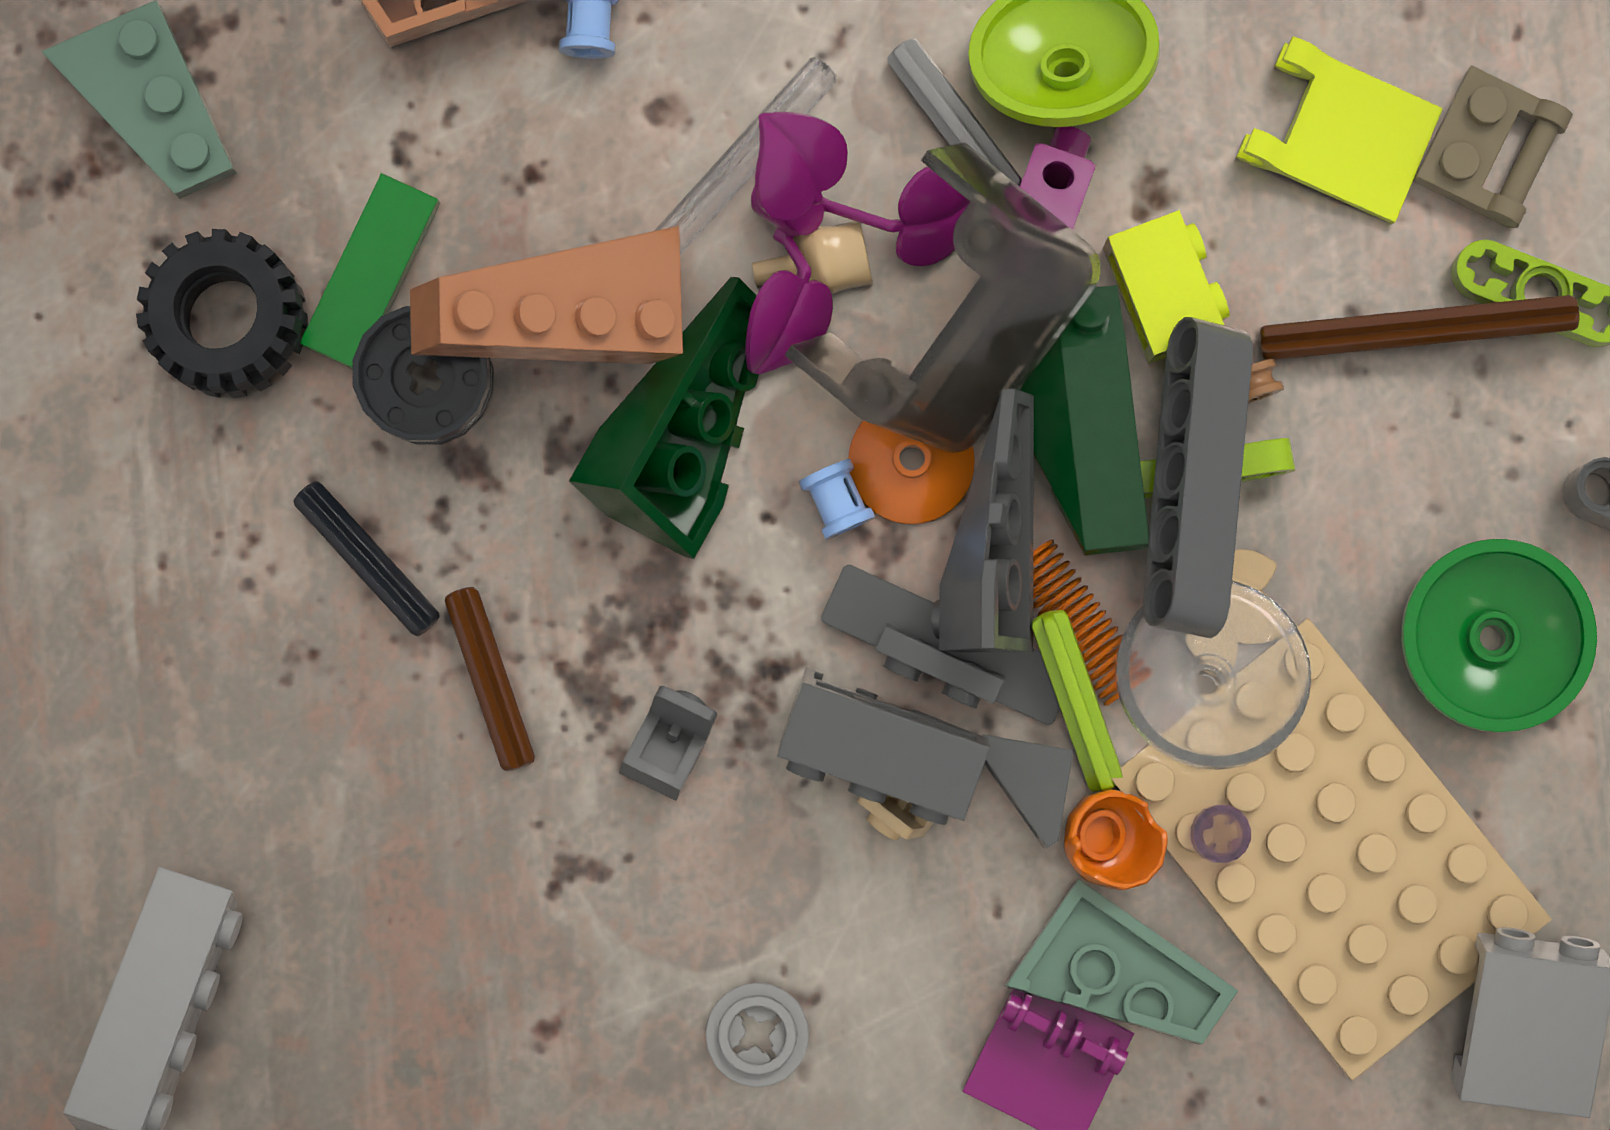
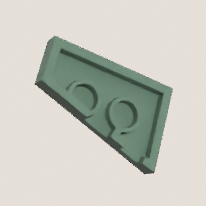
[41,0,237,199]

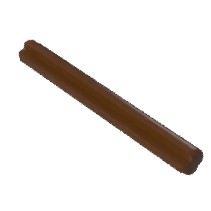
[1259,295,1580,360]

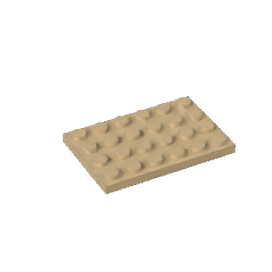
[1111,618,1552,1081]

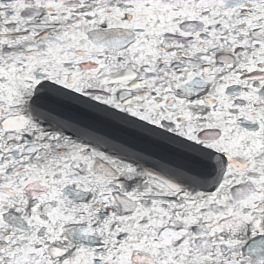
[293,481,440,636]

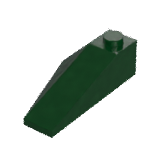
[989,285,1149,556]

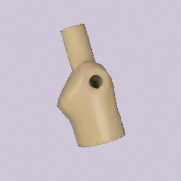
[752,221,873,294]

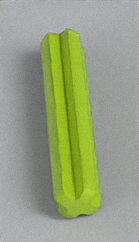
[1031,610,1123,791]

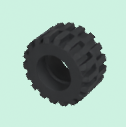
[136,229,308,398]

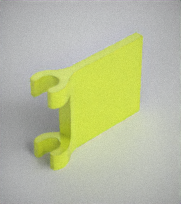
[1236,36,1443,224]

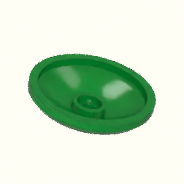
[1401,539,1597,732]

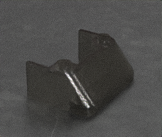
[785,142,1101,453]

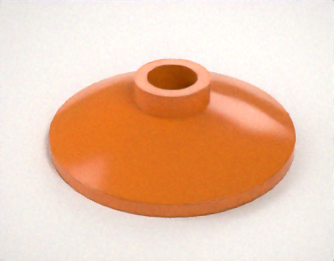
[848,398,975,525]

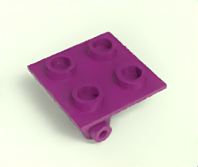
[962,989,1135,1130]

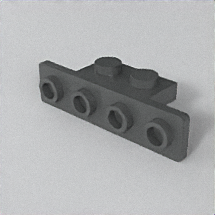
[821,564,1060,725]

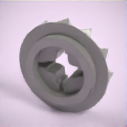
[706,983,809,1087]

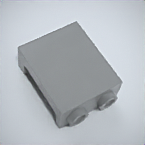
[1451,927,1610,1118]

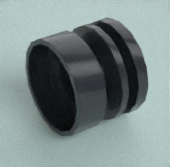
[352,306,494,445]

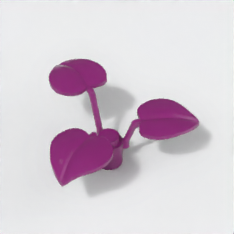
[745,112,978,374]

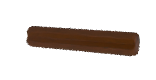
[445,587,535,771]

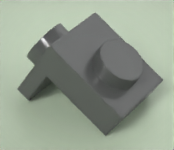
[619,686,717,801]

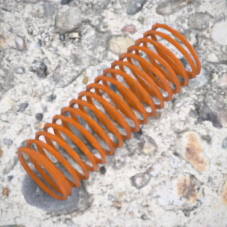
[1033,539,1151,706]

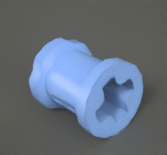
[559,0,618,59]
[799,459,875,540]

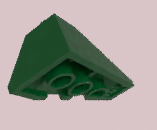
[569,277,759,559]

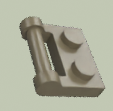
[1413,65,1573,228]

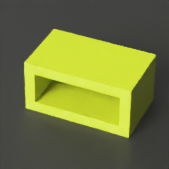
[1103,210,1230,364]

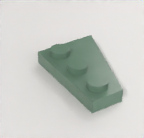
[1004,879,1238,1045]

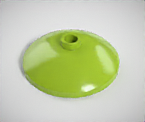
[969,0,1160,127]

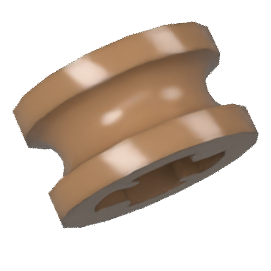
[1248,359,1284,404]

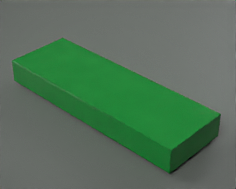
[300,173,440,369]

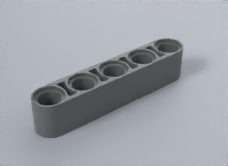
[1143,317,1253,638]

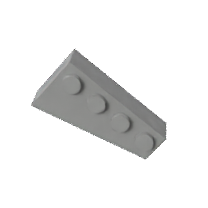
[63,867,243,1130]

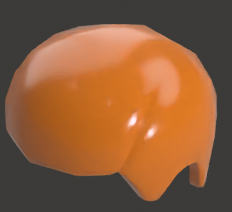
[1064,789,1168,890]

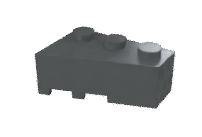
[777,667,990,825]

